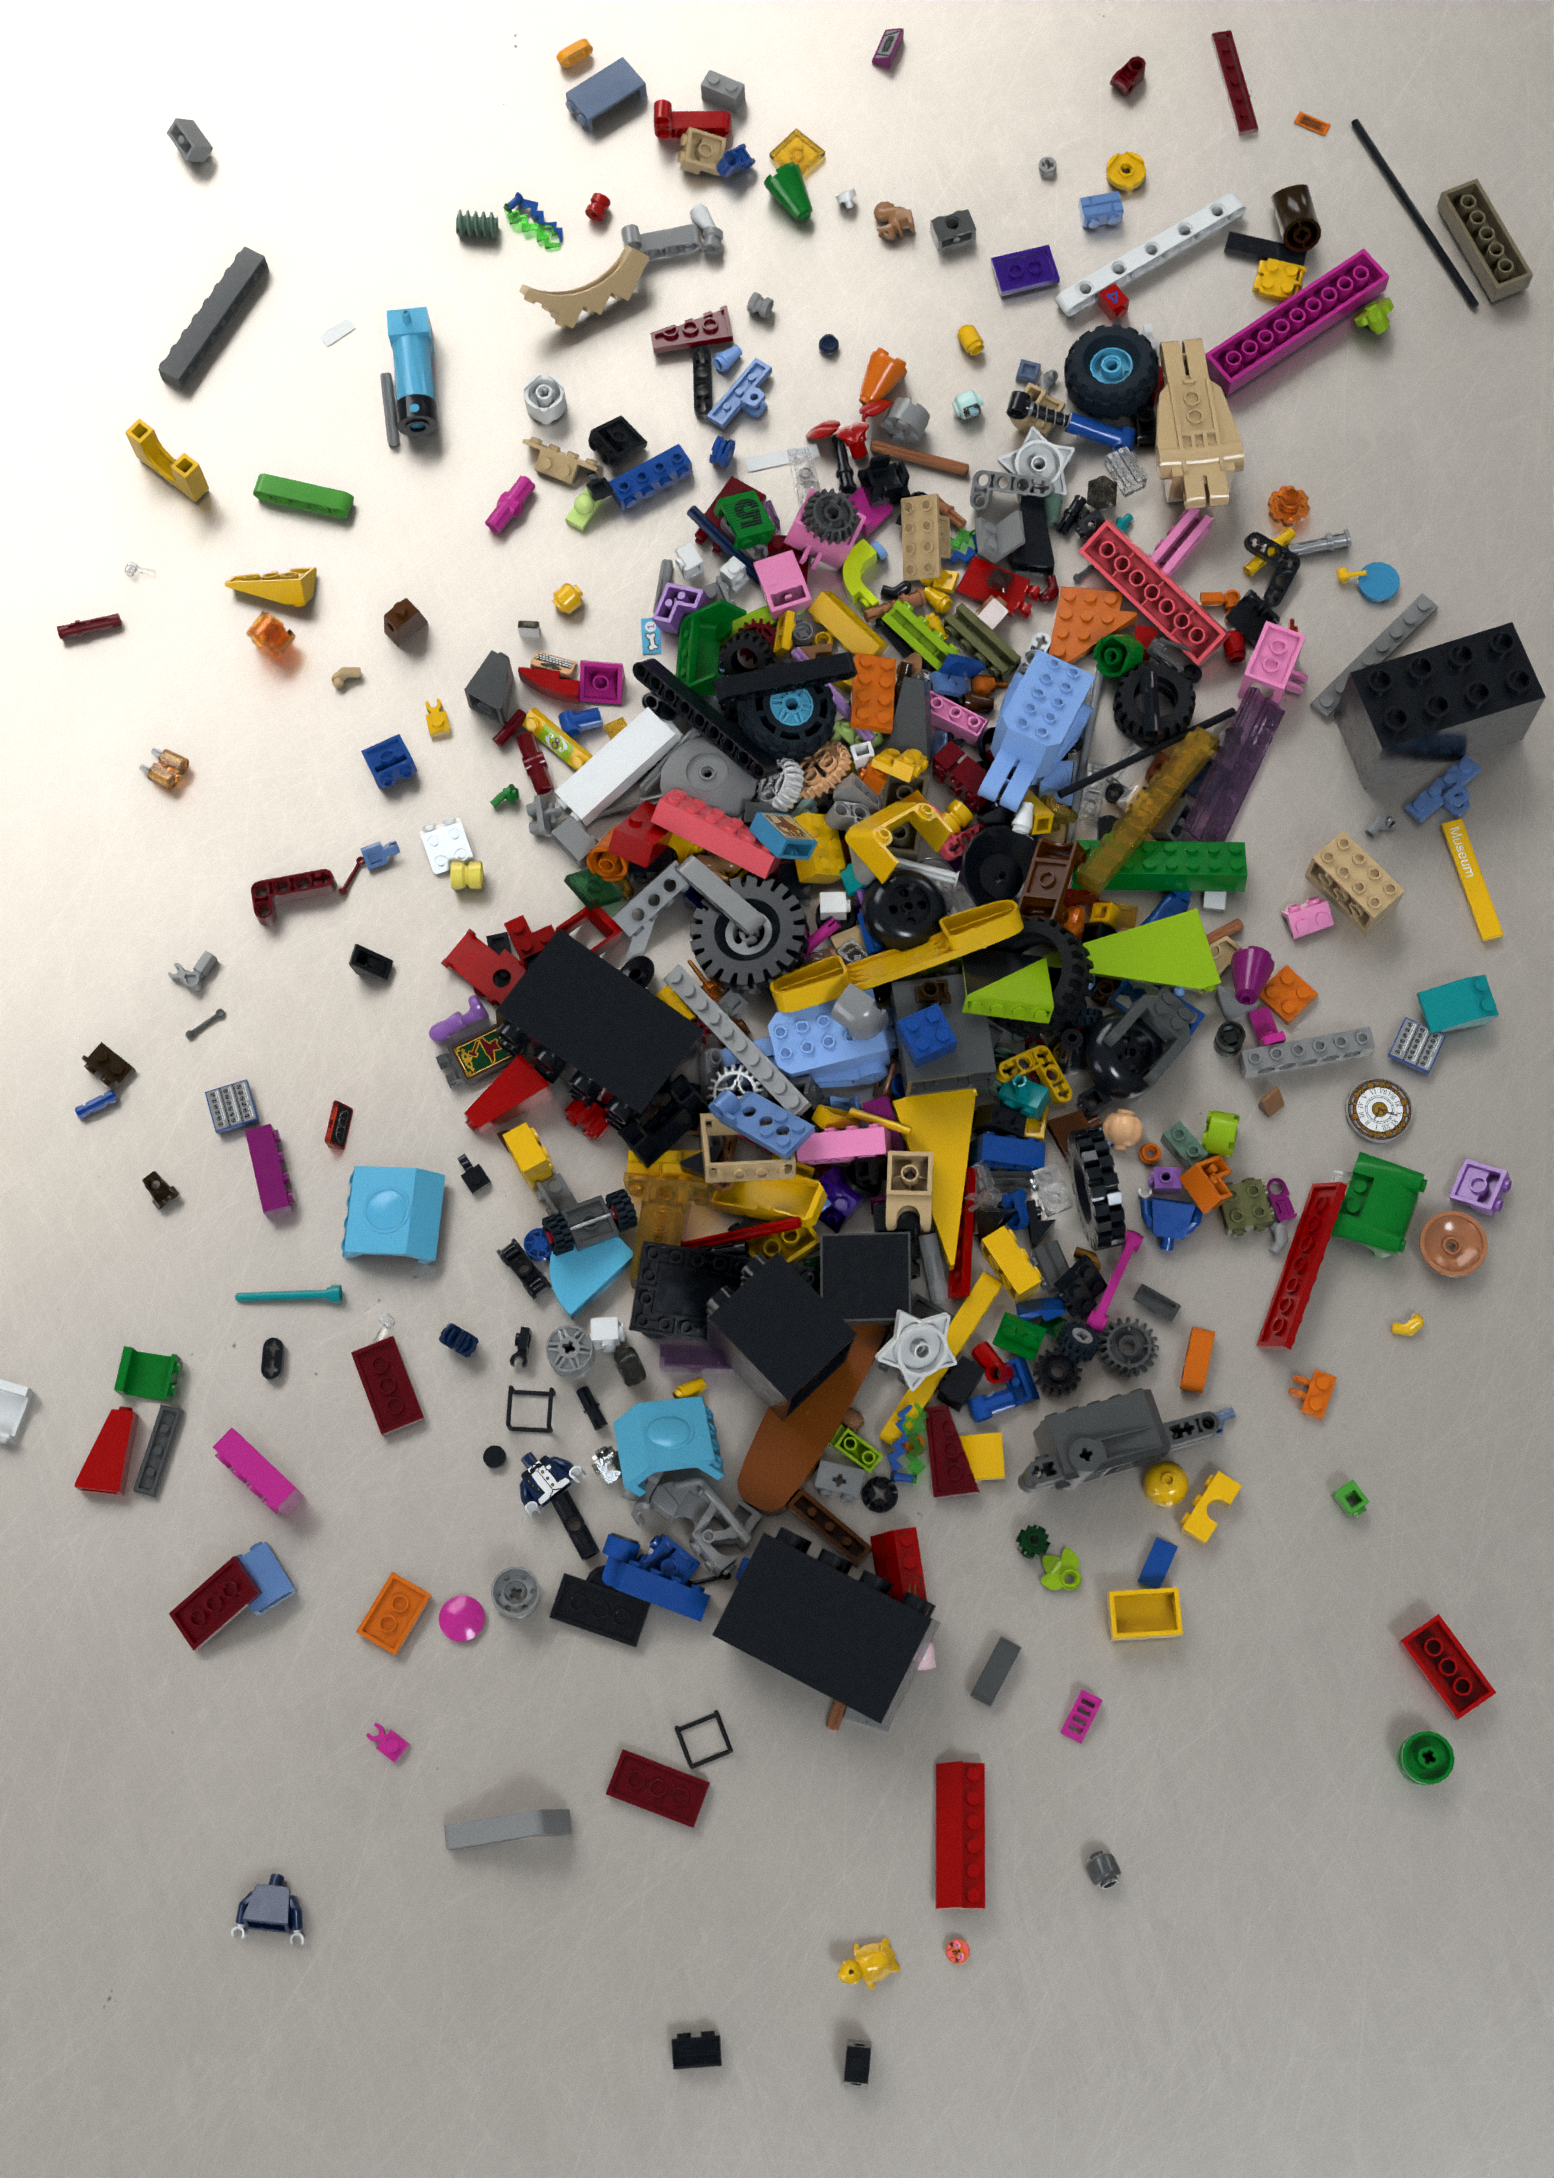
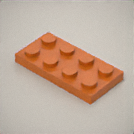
[849,653,897,734]

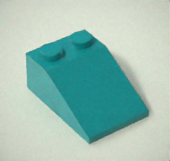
[1417,975,1499,1034]

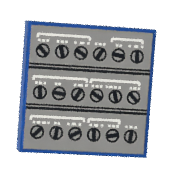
[1387,1017,1446,1075]
[205,1079,259,1134]

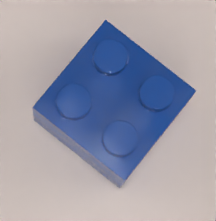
[896,1003,958,1068]

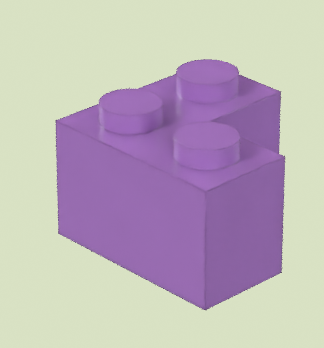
[652,582,711,634]

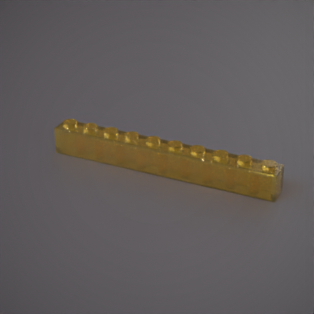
[1076,726,1219,897]

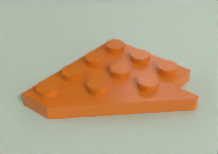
[1049,586,1138,665]

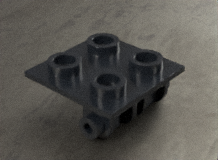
[1225,589,1280,647]

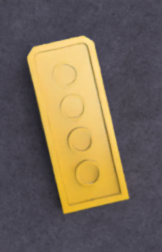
[710,1174,828,1228]

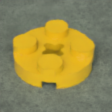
[1106,152,1146,192]

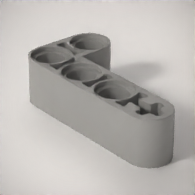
[621,224,702,261]
[970,470,1055,511]
[824,801,876,885]

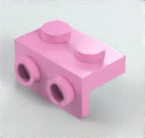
[1281,896,1334,939]

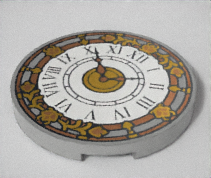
[1345,1078,1413,1143]

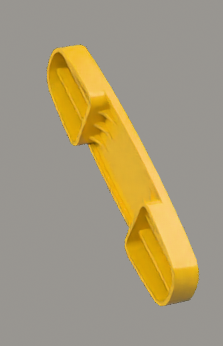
[770,900,1024,1013]

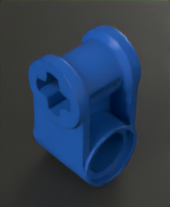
[716,144,756,177]

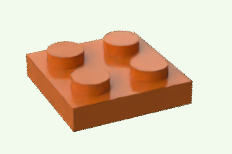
[1258,965,1318,1025]

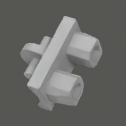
[526,795,562,838]

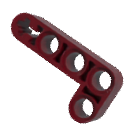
[251,869,337,926]

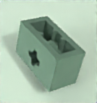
[1160,1120,1209,1171]

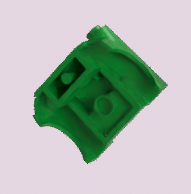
[1331,1152,1428,1258]

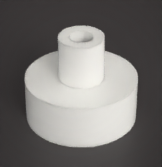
[835,188,857,209]

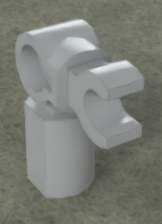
[168,951,217,991]

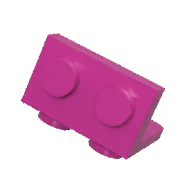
[842,487,893,537]

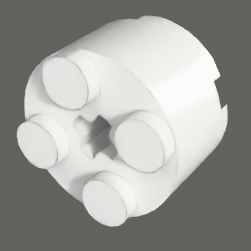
[524,374,567,424]

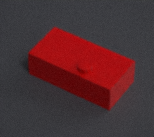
[607,801,673,868]
[1399,1614,1496,1720]

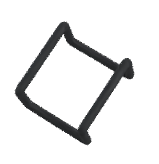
[506,1386,556,1433]
[675,1710,733,1769]

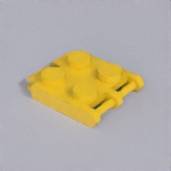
[1252,258,1307,302]

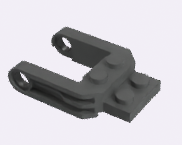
[1102,986,1196,1086]

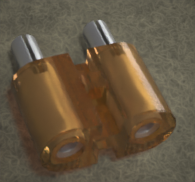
[139,747,189,790]

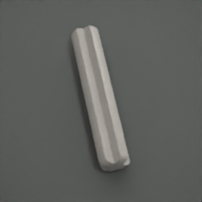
[653,559,673,615]

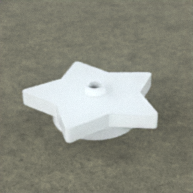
[998,426,1075,503]
[875,1309,957,1391]

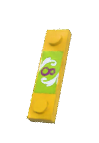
[522,707,593,771]

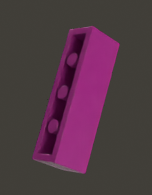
[245,1124,295,1218]

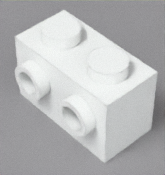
[590,1317,625,1353]

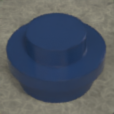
[819,334,839,355]

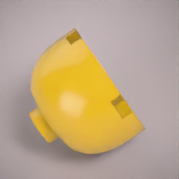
[1143,1461,1189,1507]

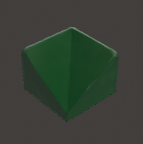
[1039,1317,1067,1342]

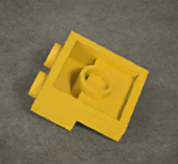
[871,748,929,783]

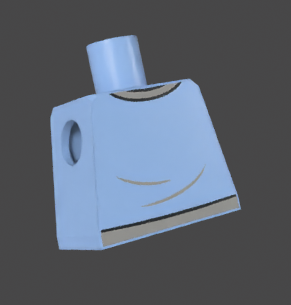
[1031,761,1077,806]

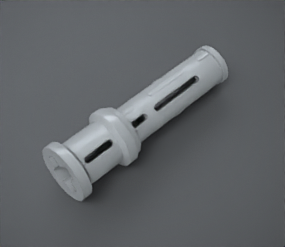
[1286,529,1351,556]

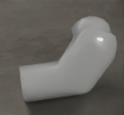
[1038,370,1058,396]
[1365,816,1397,838]
[1269,1222,1288,1256]

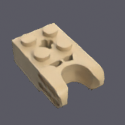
[886,1151,934,1232]

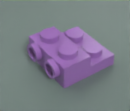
[1449,1158,1512,1217]

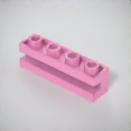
[1148,508,1213,577]
[930,690,988,748]

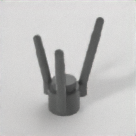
[1146,637,1191,672]

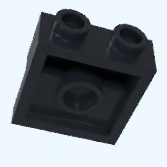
[588,415,647,468]
[1053,1254,1108,1319]

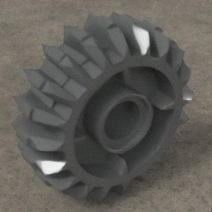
[803,488,859,545]
[1098,1317,1159,1378]

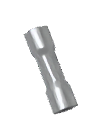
[918,1233,949,1302]

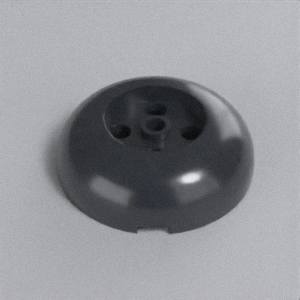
[861,869,947,951]
[1083,1012,1164,1099]

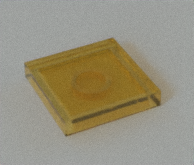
[769,128,825,176]

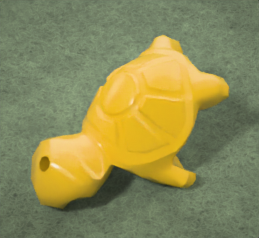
[838,1938,900,1989]

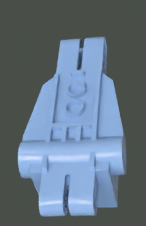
[977,649,1096,813]
[721,988,897,1093]

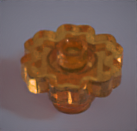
[1267,486,1310,527]

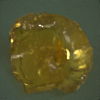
[1040,793,1078,832]

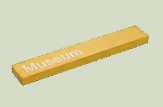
[1440,819,1504,942]

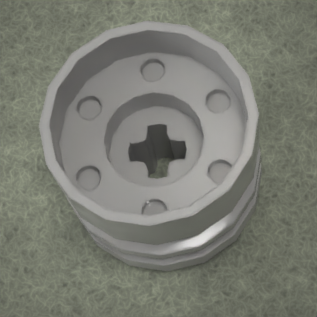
[545,1325,596,1379]
[491,1567,540,1620]

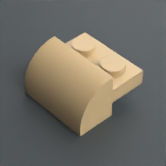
[1010,382,1065,439]

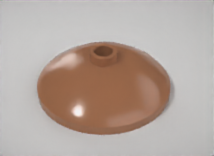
[1419,1211,1488,1277]

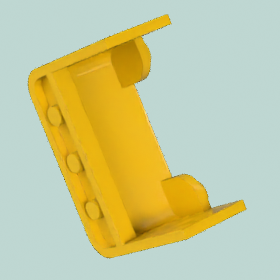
[845,802,953,884]

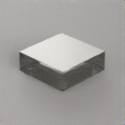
[518,621,541,638]
[1202,891,1227,913]

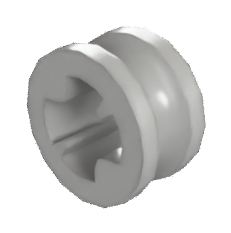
[1039,157,1056,177]

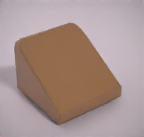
[1258,1087,1284,1118]

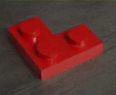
[504,915,555,961]

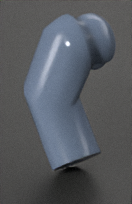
[1213,1407,1236,1436]

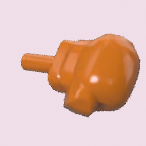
[971,675,1008,697]

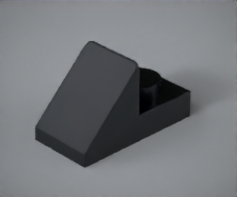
[349,944,393,981]
[1026,1200,1056,1249]

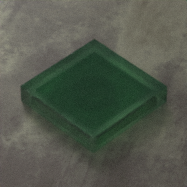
[564,869,623,910]

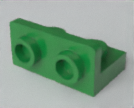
[992,1312,1047,1361]

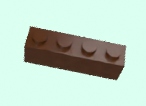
[787,1488,872,1569]

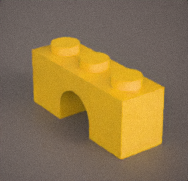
[1180,1471,1242,1546]

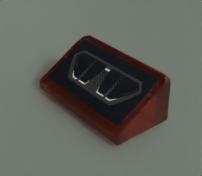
[325,1100,353,1150]

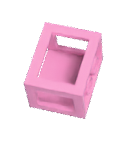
[784,488,867,570]
[1238,621,1308,711]

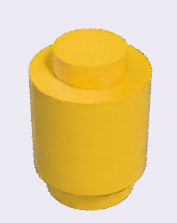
[957,324,984,356]

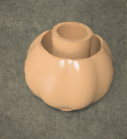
[1102,1109,1144,1151]

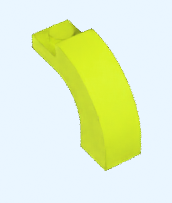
[843,538,879,610]

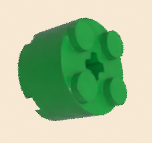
[1094,634,1144,677]

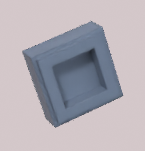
[1016,359,1041,385]

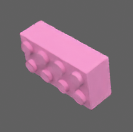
[797,1124,892,1165]

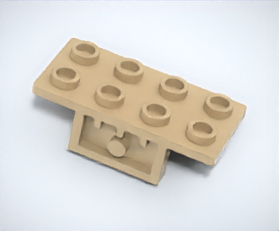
[901,494,951,581]

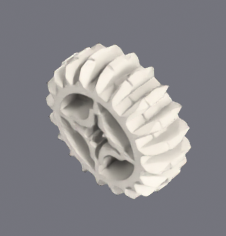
[756,758,805,814]
[707,1064,764,1100]

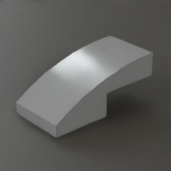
[715,989,749,1019]

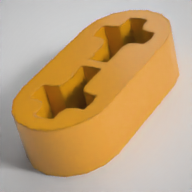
[556,39,593,68]

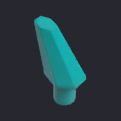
[1116,513,1133,533]

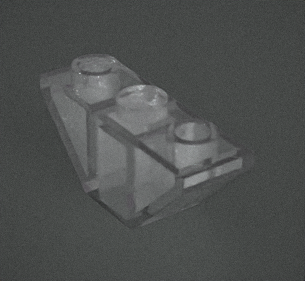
[1077,759,1109,822]

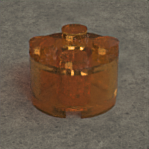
[246,611,296,660]

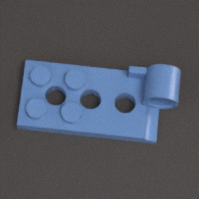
[709,1089,815,1160]

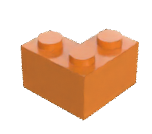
[1179,1155,1233,1214]

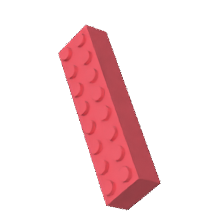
[1079,520,1231,666]

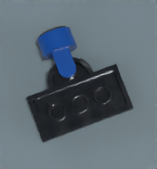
[549,1532,652,1647]

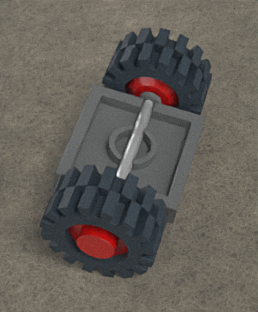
[542,1189,638,1256]

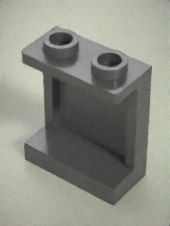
[760,1076,829,1112]

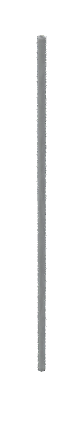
[1064,584,1119,843]

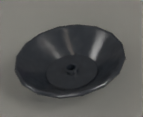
[961,824,1038,907]

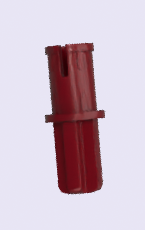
[492,709,527,748]

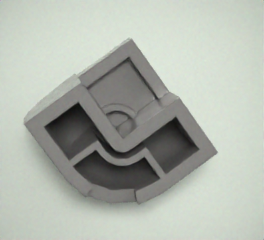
[831,983,889,1040]

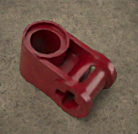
[1110,56,1146,96]

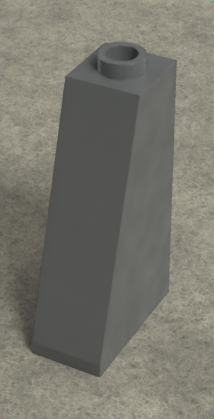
[887,674,933,762]

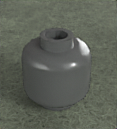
[1086,1851,1121,1889]

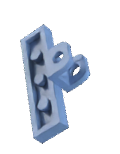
[707,358,772,430]
[1405,755,1481,824]

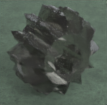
[614,1346,646,1387]

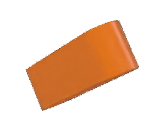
[1179,1327,1215,1394]

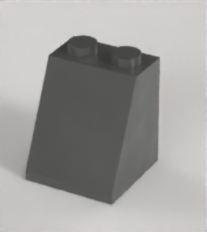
[464,650,514,726]

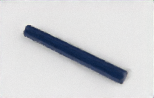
[687,505,760,585]

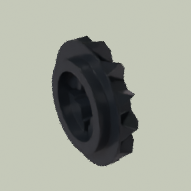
[862,1476,898,1513]

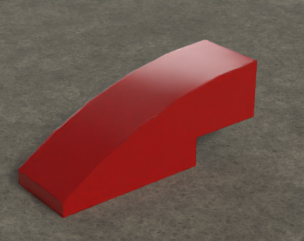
[518,667,580,705]

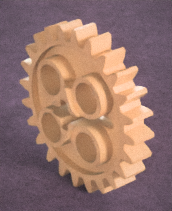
[798,741,852,800]

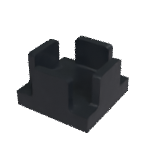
[857,454,911,508]

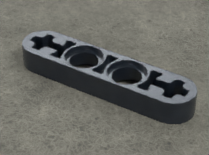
[693,345,713,420]

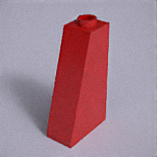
[74,1406,139,1496]

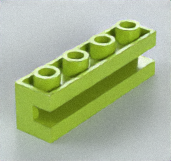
[881,600,960,672]

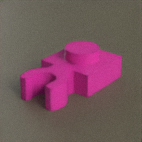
[366,1723,410,1763]

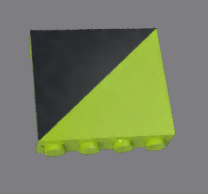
[956,949,1054,1024]

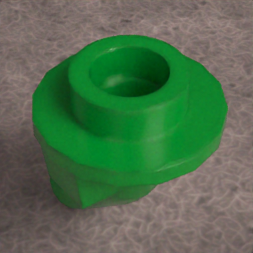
[490,784,519,808]

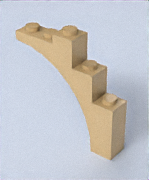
[519,244,650,329]

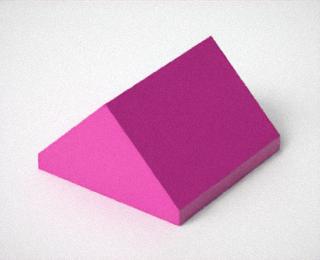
[580,660,625,704]

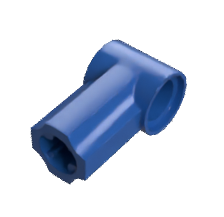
[558,707,603,737]
[966,1388,1015,1423]

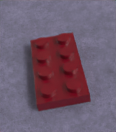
[351,1336,425,1436]
[169,1556,263,1651]
[606,1749,710,1828]

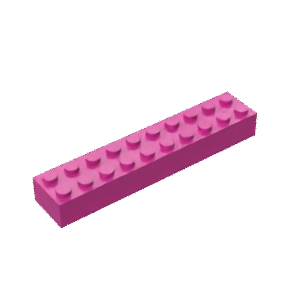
[1205,249,1390,396]

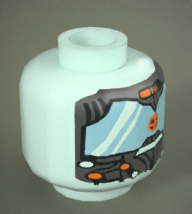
[952,390,984,420]

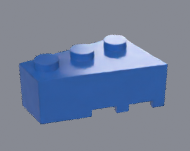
[967,1132,1045,1173]

